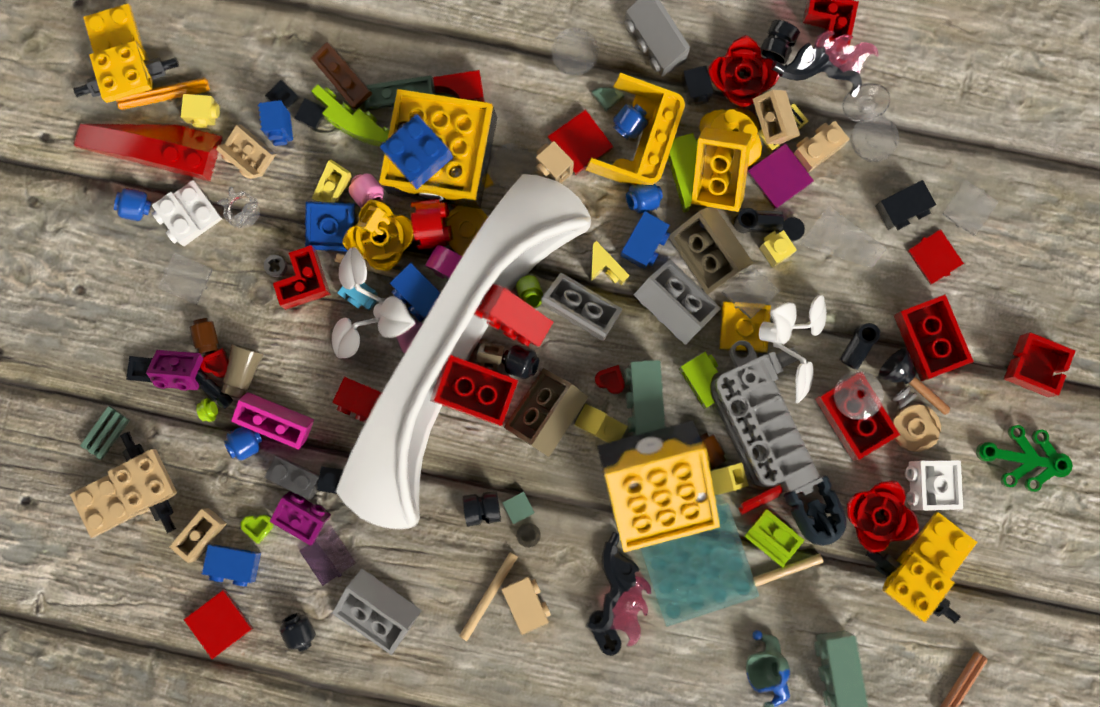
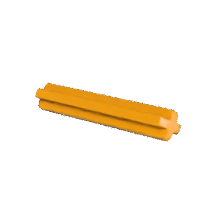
[116,78,210,110]

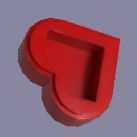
[200,348,229,378]
[595,365,625,395]

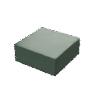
[502,492,535,524]

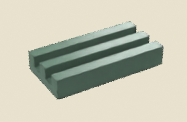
[80,406,130,460]

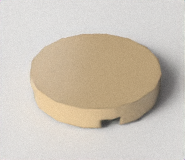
[892,404,941,452]

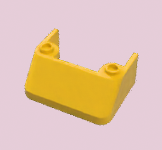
[585,73,685,185]

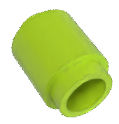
[516,275,543,309]

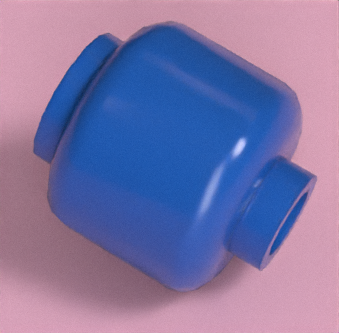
[613,104,648,140]
[626,184,663,214]
[114,188,151,221]
[224,426,262,461]

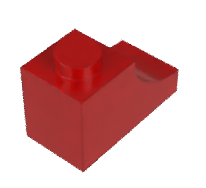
[433,70,485,102]

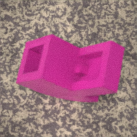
[425,245,462,279]

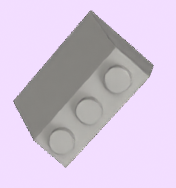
[624,0,690,76]
[634,259,721,345]
[541,273,622,341]
[332,569,422,655]

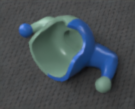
[746,630,790,707]

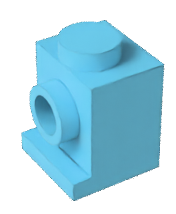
[338,283,378,310]

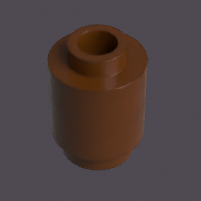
[189,318,219,354]
[700,432,726,470]

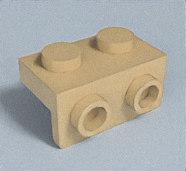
[216,124,276,179]

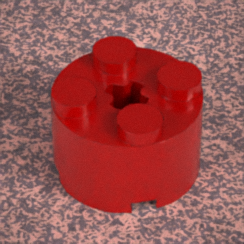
[411,198,453,250]

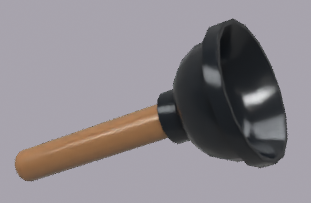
[878,348,951,415]

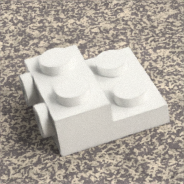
[152,180,222,246]
[905,461,963,510]

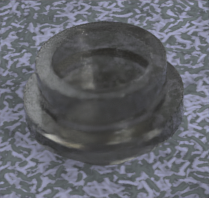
[516,523,541,548]

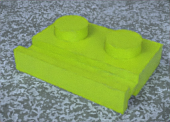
[744,509,805,568]

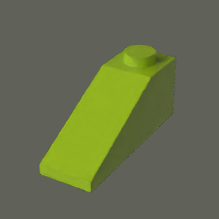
[668,133,698,213]

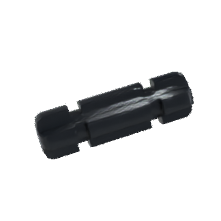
[195,370,233,409]

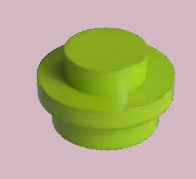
[196,398,218,422]

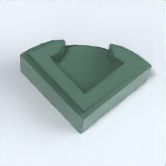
[592,87,625,112]

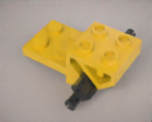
[73,3,179,103]
[865,512,977,624]

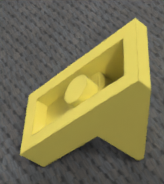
[312,159,352,202]
[591,241,630,285]
[574,404,628,443]

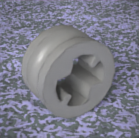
[264,255,288,278]
[892,386,917,408]

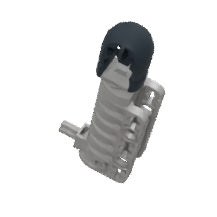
[710,340,847,546]

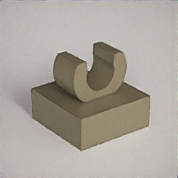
[477,342,505,372]

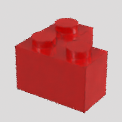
[802,0,859,56]
[273,245,331,310]
[332,376,382,423]

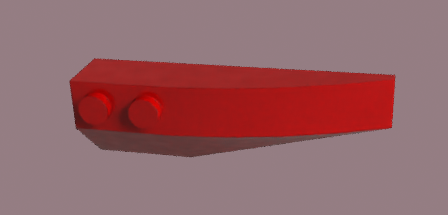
[73,124,223,182]

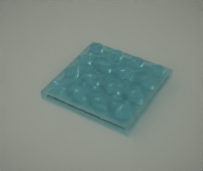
[640,503,759,627]

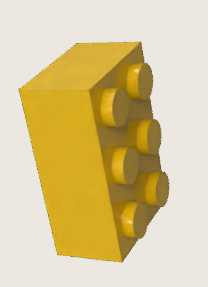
[691,126,752,212]

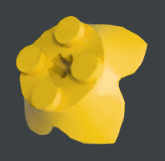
[699,108,762,166]
[343,199,414,271]

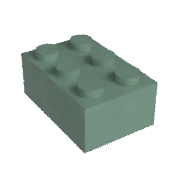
[624,360,665,436]
[814,630,868,707]

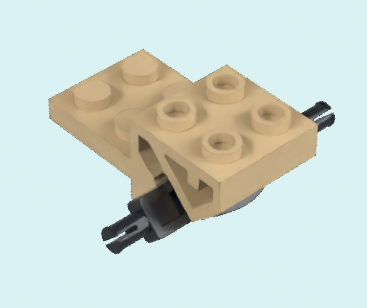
[70,432,177,538]

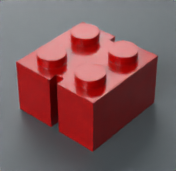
[1004,332,1076,398]

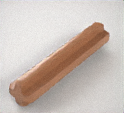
[940,652,987,707]

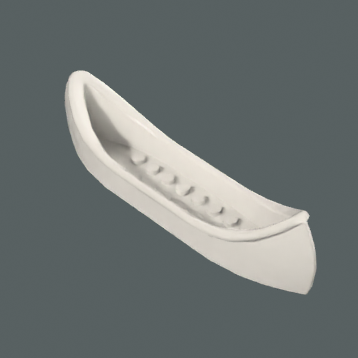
[336,174,591,529]

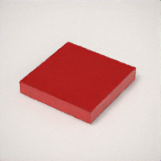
[548,109,613,175]
[184,589,254,659]

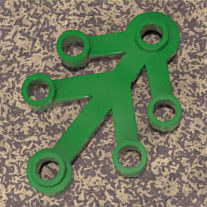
[976,425,1073,492]

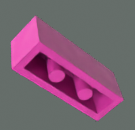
[231,392,315,449]

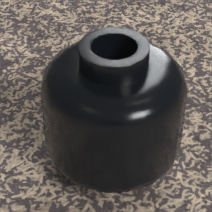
[502,345,540,379]
[279,613,316,652]

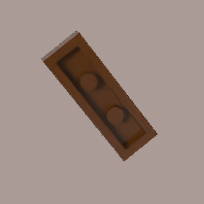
[311,42,373,110]

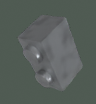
[264,456,319,499]

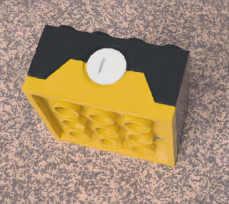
[379,89,497,209]
[597,421,720,552]

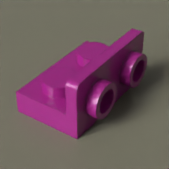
[146,350,203,391]
[269,491,331,546]

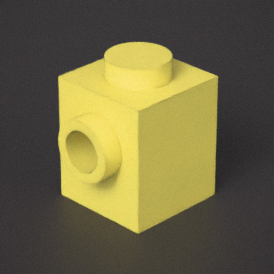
[181,94,220,128]
[759,230,797,268]
[710,463,749,495]

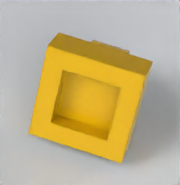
[357,205,390,235]

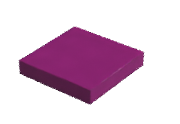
[747,144,814,210]

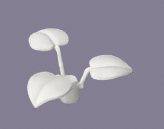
[332,247,415,359]
[759,295,827,403]

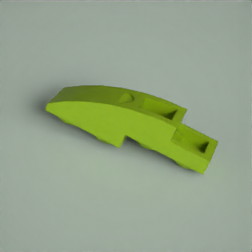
[312,84,389,147]

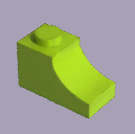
[679,352,718,409]

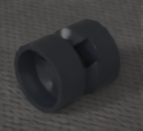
[760,20,800,65]
[463,491,501,527]

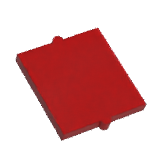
[908,229,964,285]
[738,485,783,515]

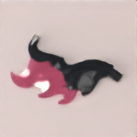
[771,31,879,97]
[586,532,651,647]

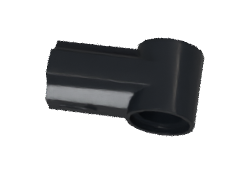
[733,208,784,234]
[839,323,880,371]

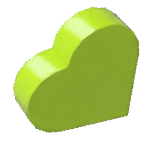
[240,514,274,544]

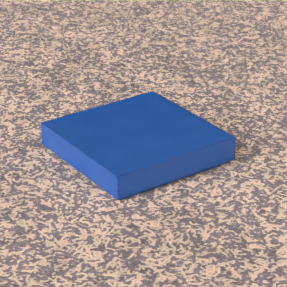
[305,201,355,252]

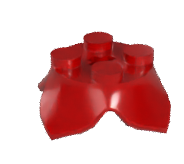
[708,35,780,107]
[847,481,919,552]

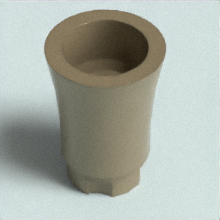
[221,344,264,398]

